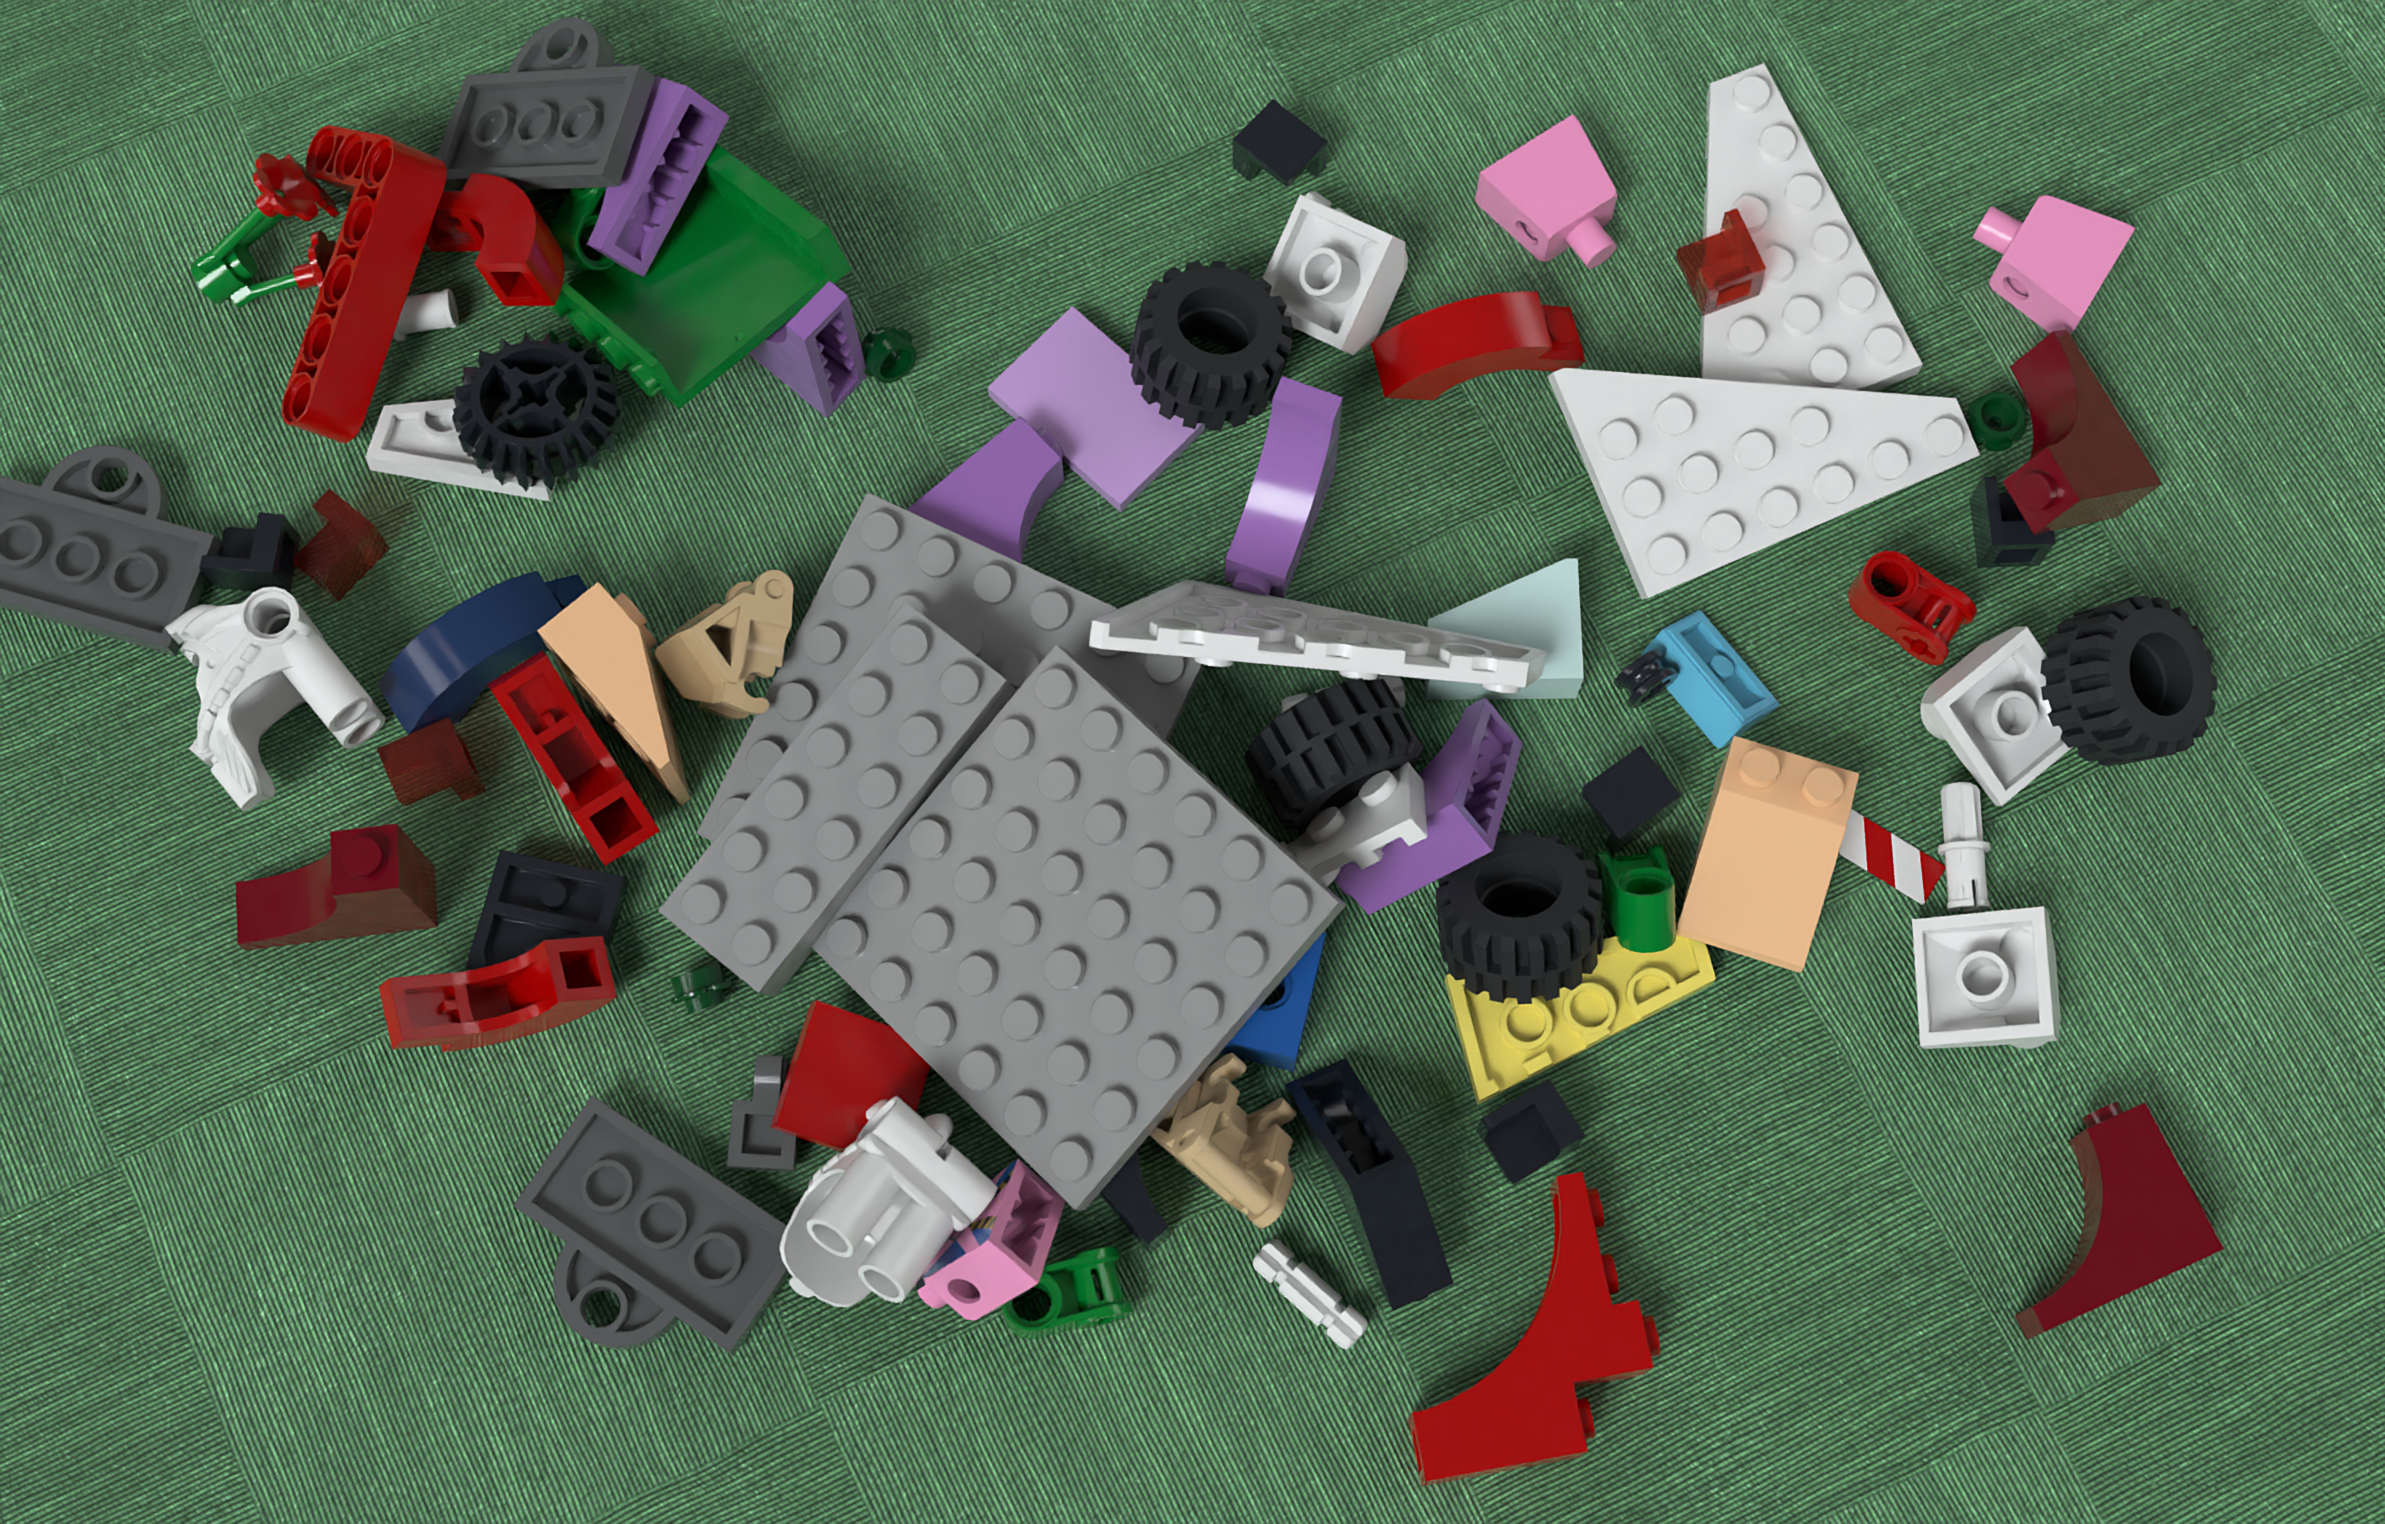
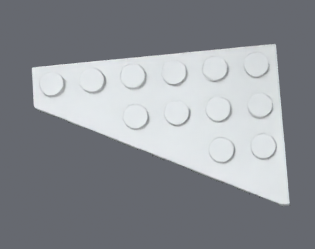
[1700,63,1923,392]
[1547,368,1980,600]
[1089,579,1546,693]

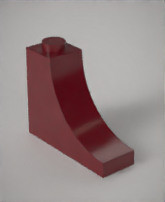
[2002,330,2162,535]
[235,824,438,950]
[2015,1101,2224,1340]

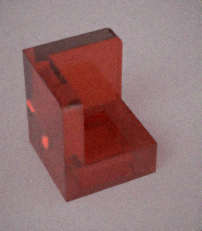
[1676,208,1766,316]
[293,488,390,602]
[377,717,486,806]

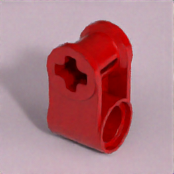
[1848,551,1978,666]

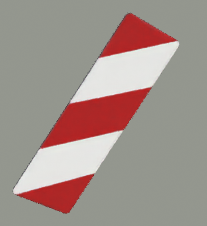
[1839,809,1946,904]

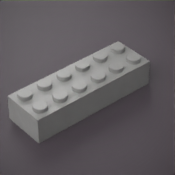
[658,601,1017,998]

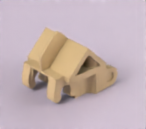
[654,570,794,720]
[1150,1053,1297,1228]

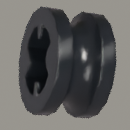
[1613,648,1679,708]

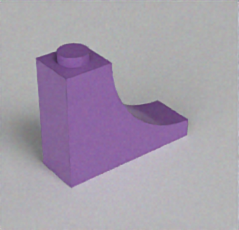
[587,62,730,277]
[748,281,868,418]
[1225,376,1343,598]
[907,416,1064,564]
[1335,697,1523,915]

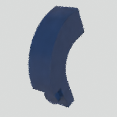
[378,571,588,736]

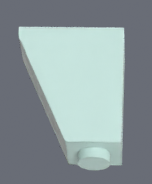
[1414,558,1584,700]

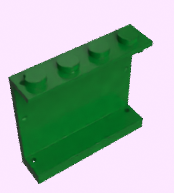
[547,143,852,409]

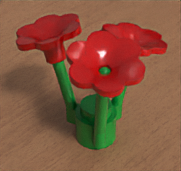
[191,153,341,308]

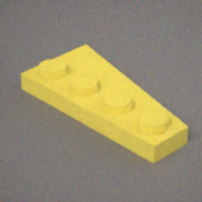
[1445,922,1716,1105]

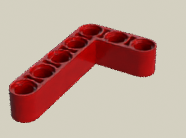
[282,125,447,443]

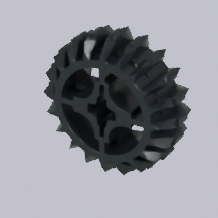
[452,330,624,492]

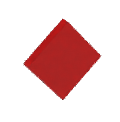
[770,1000,930,1152]

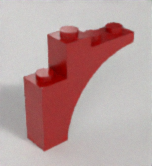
[1408,1172,1660,1487]

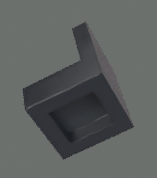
[1233,99,1327,186]
[1969,477,2055,568]
[199,512,301,593]
[1581,745,1681,855]
[1476,1078,1585,1184]

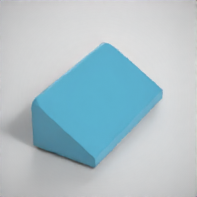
[1641,610,1780,749]

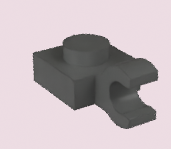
[727,1055,800,1172]

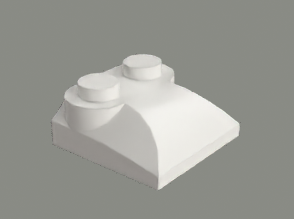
[1263,195,1408,355]
[1920,627,2072,806]
[1912,906,2060,1049]

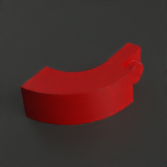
[425,173,565,306]
[1370,291,1586,401]
[487,650,660,866]
[379,936,617,1052]

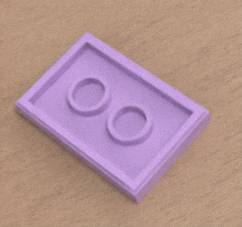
[987,306,1205,513]

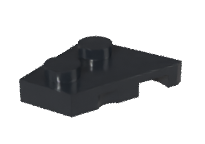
[466,850,629,971]

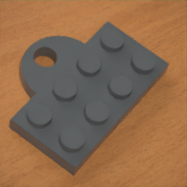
[437,17,655,191]
[0,445,222,656]
[513,1096,790,1356]

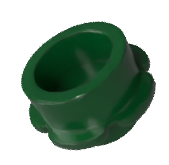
[861,326,917,383]
[1966,392,2026,452]
[670,963,732,1014]

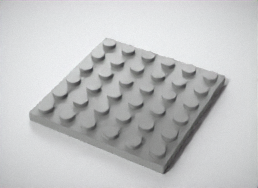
[696,492,1206,841]
[812,644,1346,1210]

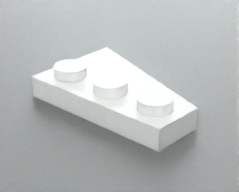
[365,398,583,501]
[1279,762,1428,887]

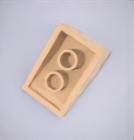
[537,582,691,806]
[1676,736,1859,973]

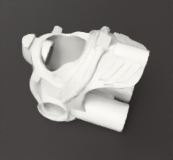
[165,587,386,811]
[779,1096,998,1307]

